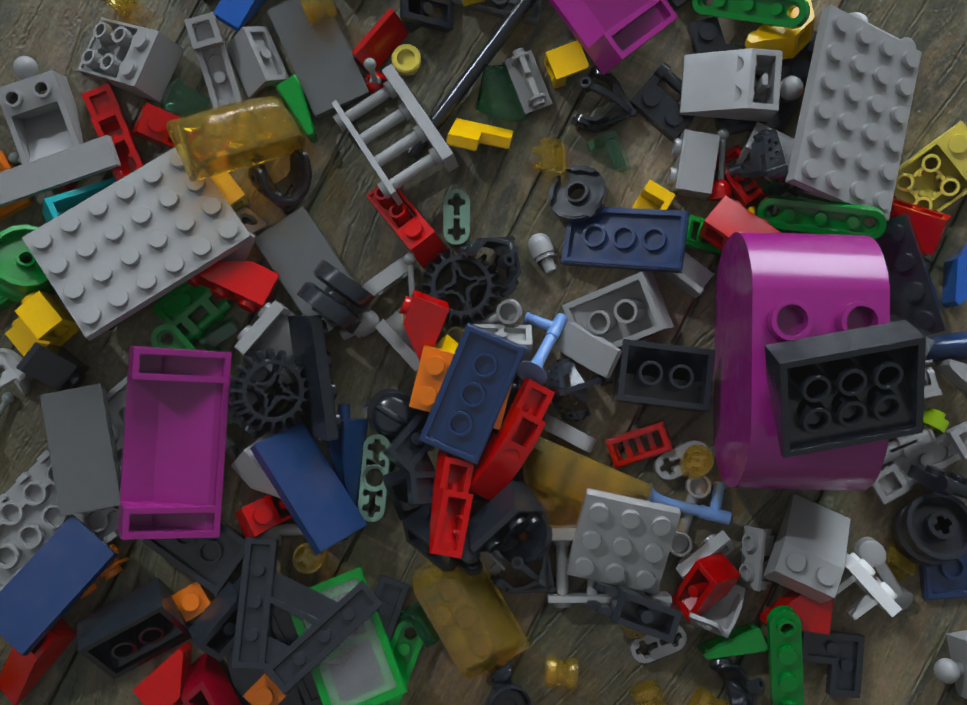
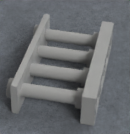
[331,64,459,206]
[546,525,672,608]

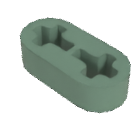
[443,189,470,247]

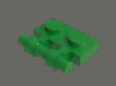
[152,282,233,344]

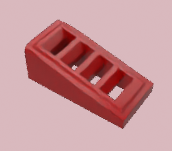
[716,144,770,209]
[605,419,674,469]

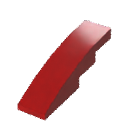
[81,83,146,181]
[429,449,474,558]

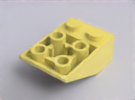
[894,121,967,212]

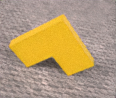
[446,118,514,151]

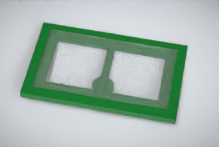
[290,567,408,705]

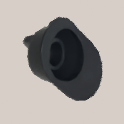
[367,389,420,442]

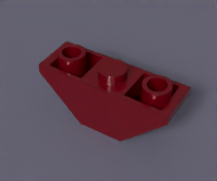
[181,653,242,705]

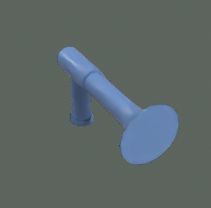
[517,312,568,385]
[645,481,732,525]

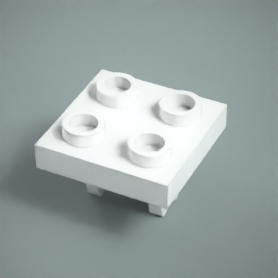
[836,552,902,620]

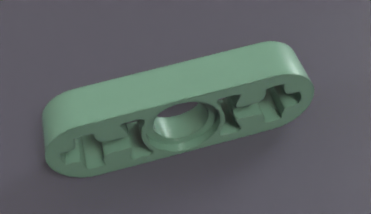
[358,434,391,522]

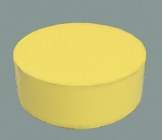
[392,44,422,76]

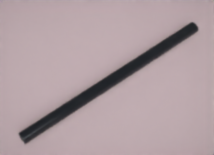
[406,0,537,159]

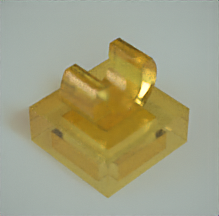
[532,137,567,173]
[872,542,917,582]

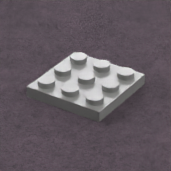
[566,488,681,594]

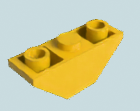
[745,0,815,60]

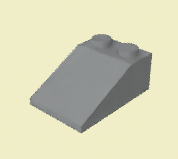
[562,271,674,348]
[763,493,851,603]

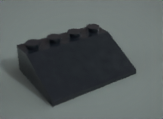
[765,320,926,458]

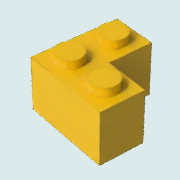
[5,291,80,356]

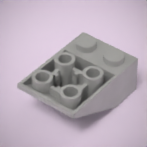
[77,17,184,102]

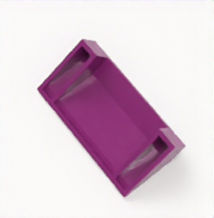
[548,0,678,75]
[118,346,232,540]

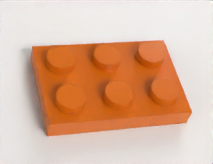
[409,345,512,430]

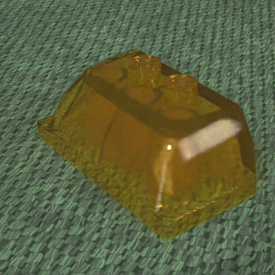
[166,94,306,182]
[526,436,653,514]
[413,558,530,679]

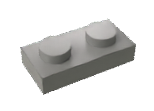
[675,530,735,580]

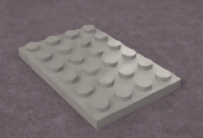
[785,4,922,221]
[22,141,253,341]

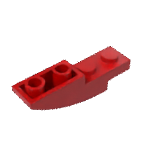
[469,378,555,501]

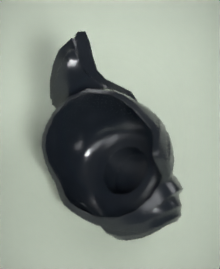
[485,660,532,705]

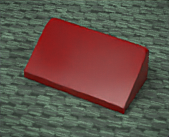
[352,8,408,74]

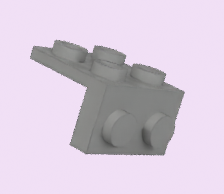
[234,300,295,385]

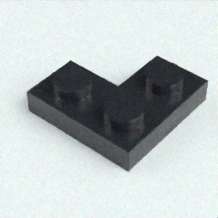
[802,631,865,698]

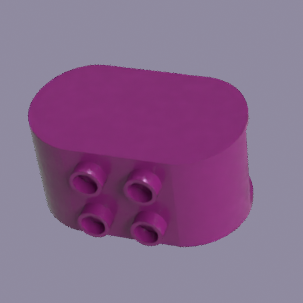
[713,232,890,491]

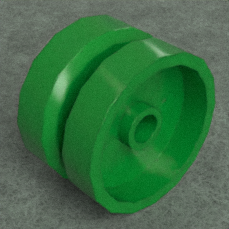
[0,224,55,302]

